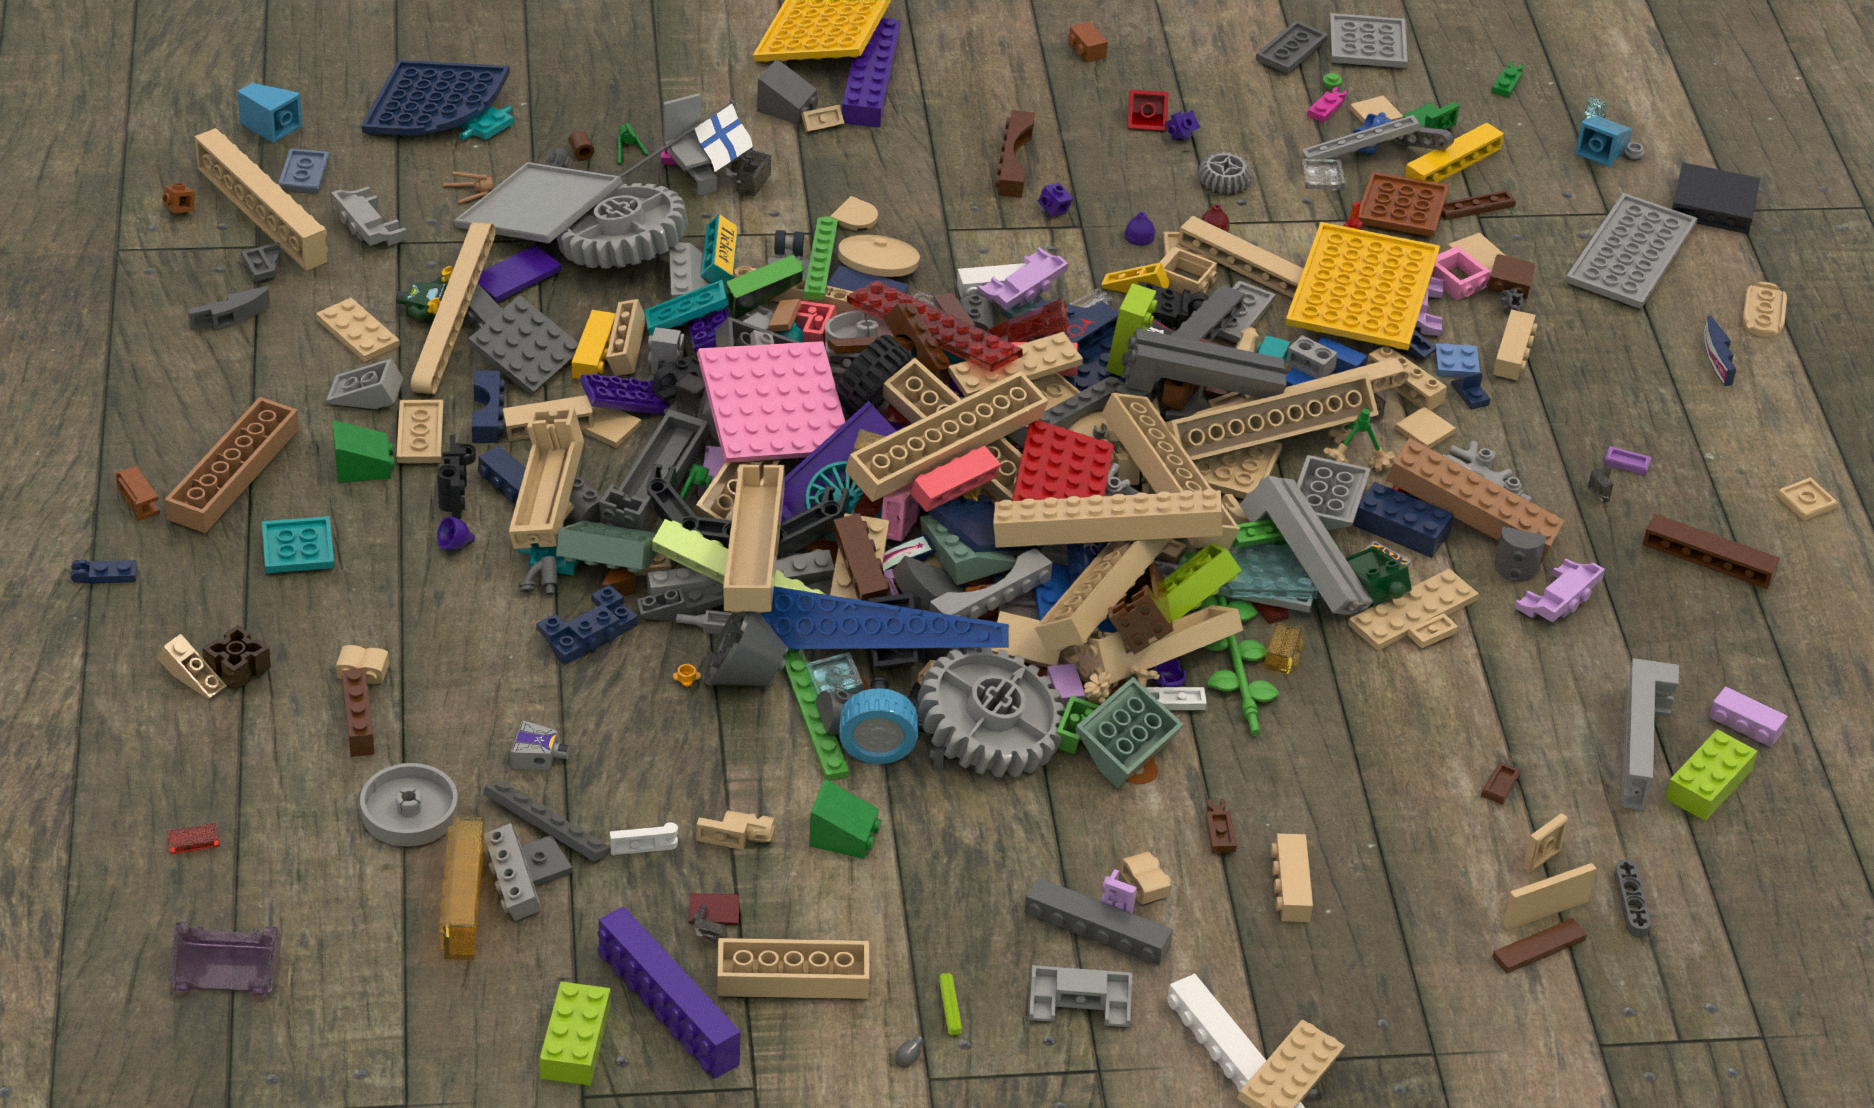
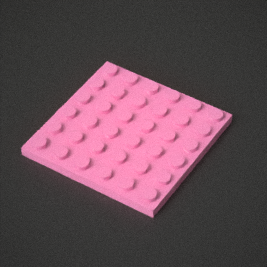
[697,341,845,463]

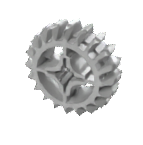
[1199,151,1252,195]

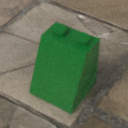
[332,421,395,483]
[809,780,882,859]

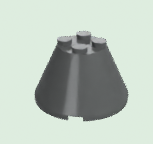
[704,611,789,688]

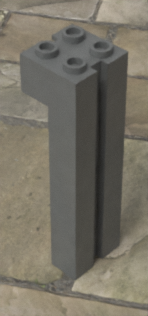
[1122,328,1286,398]
[599,409,709,532]

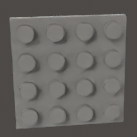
[1329,13,1408,68]

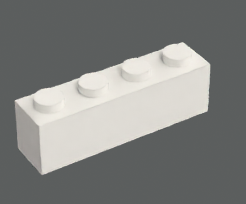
[957,263,1026,299]

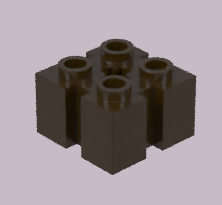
[202,625,271,691]

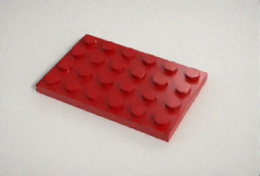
[1012,420,1114,501]

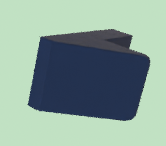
[1451,373,1490,410]

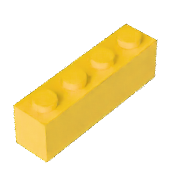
[572,310,616,379]

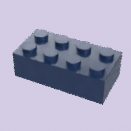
[1353,482,1454,558]

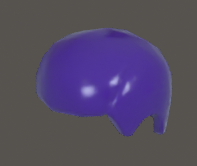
[1152,658,1186,687]

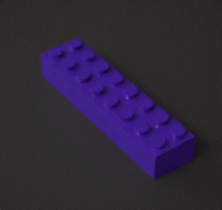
[842,18,900,128]
[597,906,741,1079]

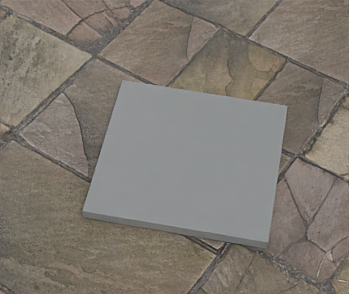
[453,162,622,243]

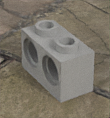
[1286,335,1338,379]

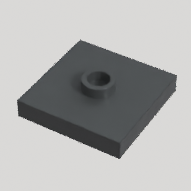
[522,835,572,886]

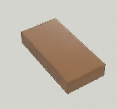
[768,299,801,332]

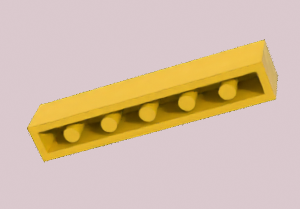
[1405,123,1504,183]

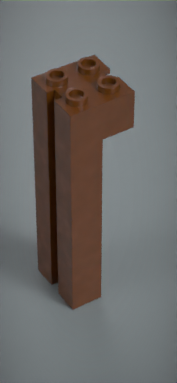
[1108,561,1174,655]

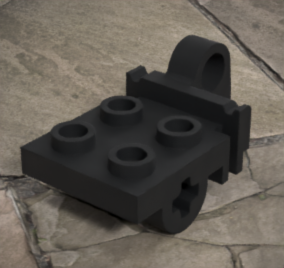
[1138,281,1209,330]
[651,354,706,402]
[437,435,476,519]

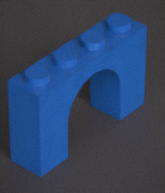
[1285,337,1367,387]

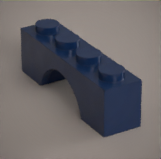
[472,371,505,443]

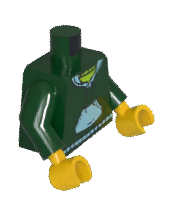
[396,266,453,324]

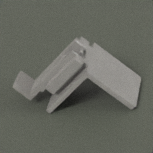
[663,93,717,196]

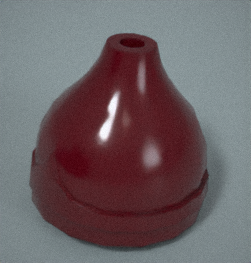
[1201,204,1230,232]

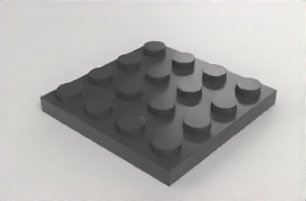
[466,295,579,396]

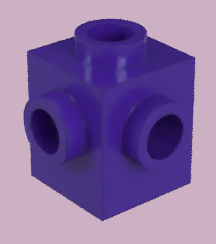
[1165,110,1201,141]
[1038,183,1073,217]

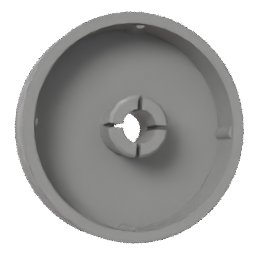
[825,310,909,343]
[360,763,458,846]

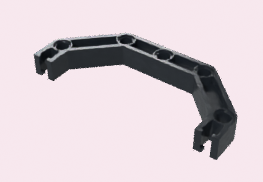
[646,464,850,559]

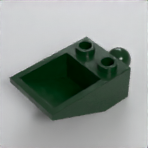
[1345,546,1412,606]

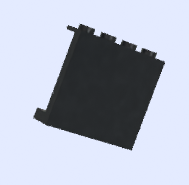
[1672,162,1760,234]

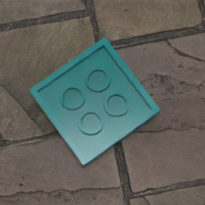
[262,516,334,573]

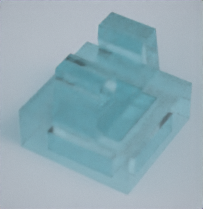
[1585,96,1607,119]

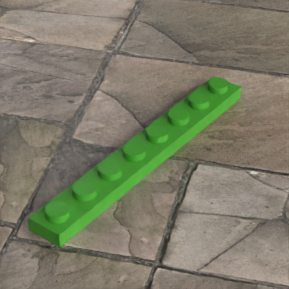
[803,216,838,301]
[783,649,849,781]

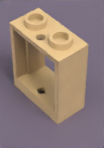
[1159,246,1218,295]

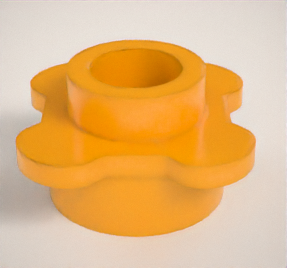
[673,664,701,687]

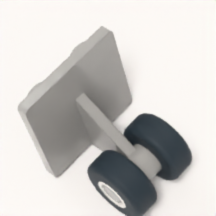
[768,230,809,280]

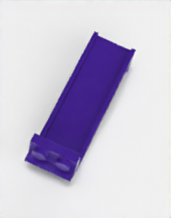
[781,401,897,523]

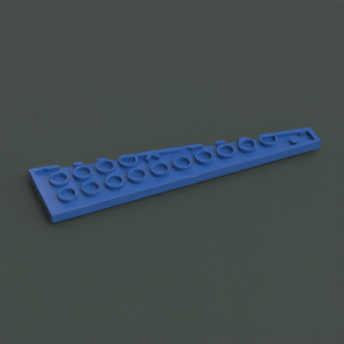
[760,586,1009,649]

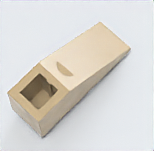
[1113,441,1140,485]
[157,634,227,699]

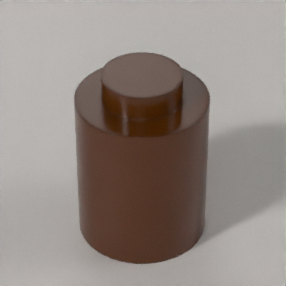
[568,131,594,161]

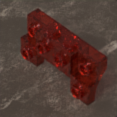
[986,297,1070,354]

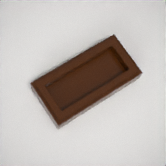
[1481,762,1521,805]

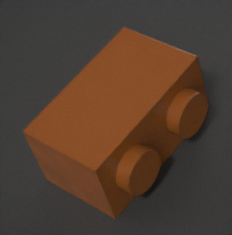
[1068,22,1108,62]

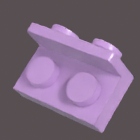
[1101,869,1137,914]

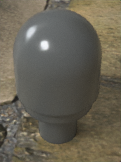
[895,1035,924,1067]

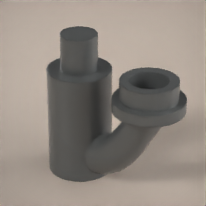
[518,557,558,595]

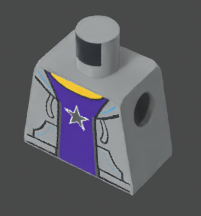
[511,721,570,770]

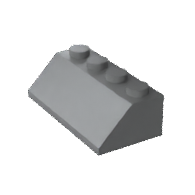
[669,242,711,299]

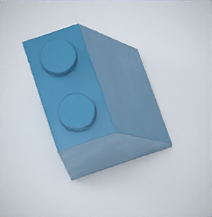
[238,83,302,143]
[1575,116,1632,167]

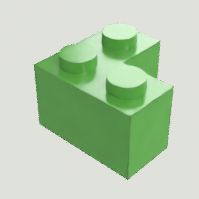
[1056,695,1099,755]

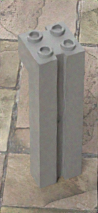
[1239,476,1373,616]
[1621,658,1679,811]

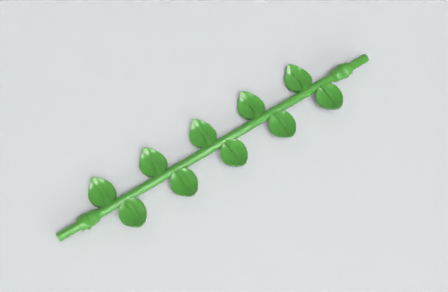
[1178,547,1279,736]

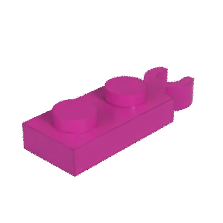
[1307,87,1347,123]

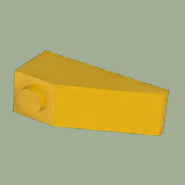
[1101,262,1170,293]

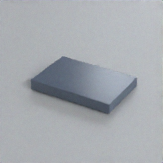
[278,149,330,194]

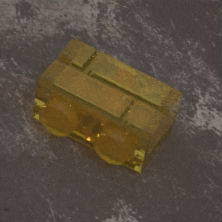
[1264,623,1305,674]

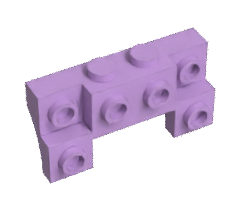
[978,247,1068,311]
[1416,277,1444,336]
[1514,559,1605,623]

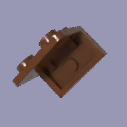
[1487,254,1535,299]

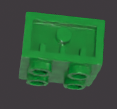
[1403,102,1459,137]

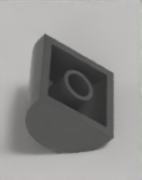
[952,295,995,342]
[565,477,603,525]
[1495,526,1546,581]
[815,690,855,735]

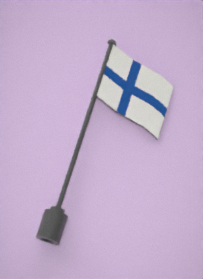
[619,100,753,179]

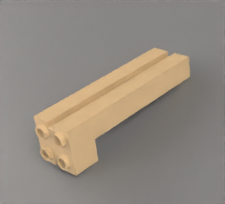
[509,408,584,549]
[1074,605,1243,684]

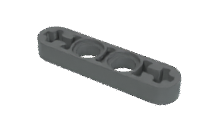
[1391,127,1454,150]
[1614,859,1651,937]

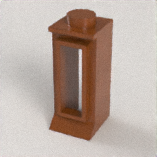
[115,466,160,521]

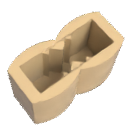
[336,645,389,684]
[1120,852,1171,904]

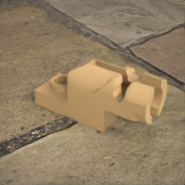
[696,810,775,850]

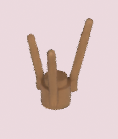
[443,171,493,204]

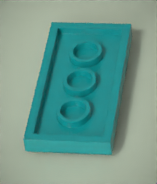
[645,280,729,335]

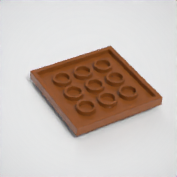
[1359,172,1450,237]

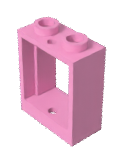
[1432,246,1490,301]
[882,482,919,541]

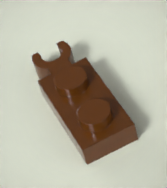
[1206,799,1237,853]

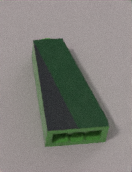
[726,254,804,319]

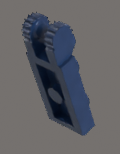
[70,559,137,584]

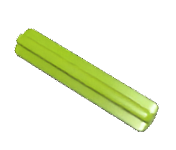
[939,973,962,1036]

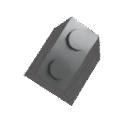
[757,60,818,125]

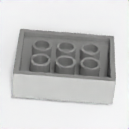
[1297,455,1371,530]

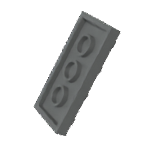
[1256,21,1328,74]

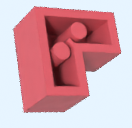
[794,301,837,347]

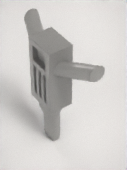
[676,610,732,634]

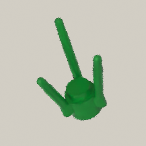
[617,123,649,165]
[679,464,713,500]

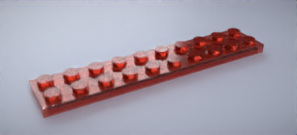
[847,281,1023,372]

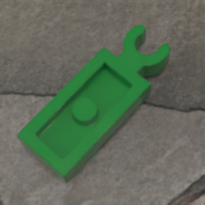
[1491,62,1523,98]

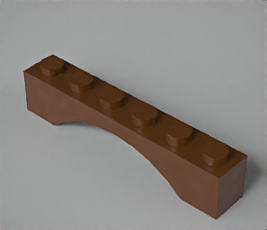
[995,110,1035,198]

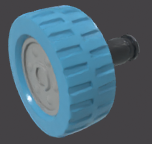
[839,678,918,764]

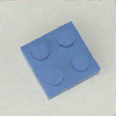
[1435,343,1480,378]

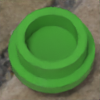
[1323,73,1342,90]

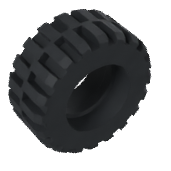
[835,335,913,414]

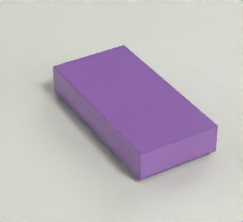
[1604,446,1651,476]

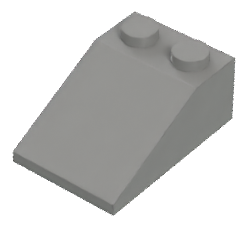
[326,358,403,409]

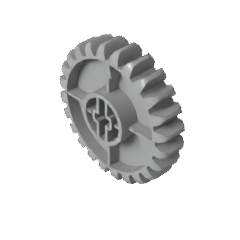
[556,183,688,268]
[917,648,1067,778]

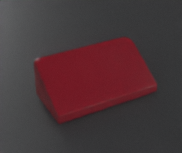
[689,893,740,925]

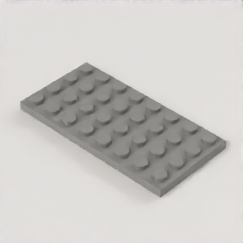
[1565,193,1698,309]

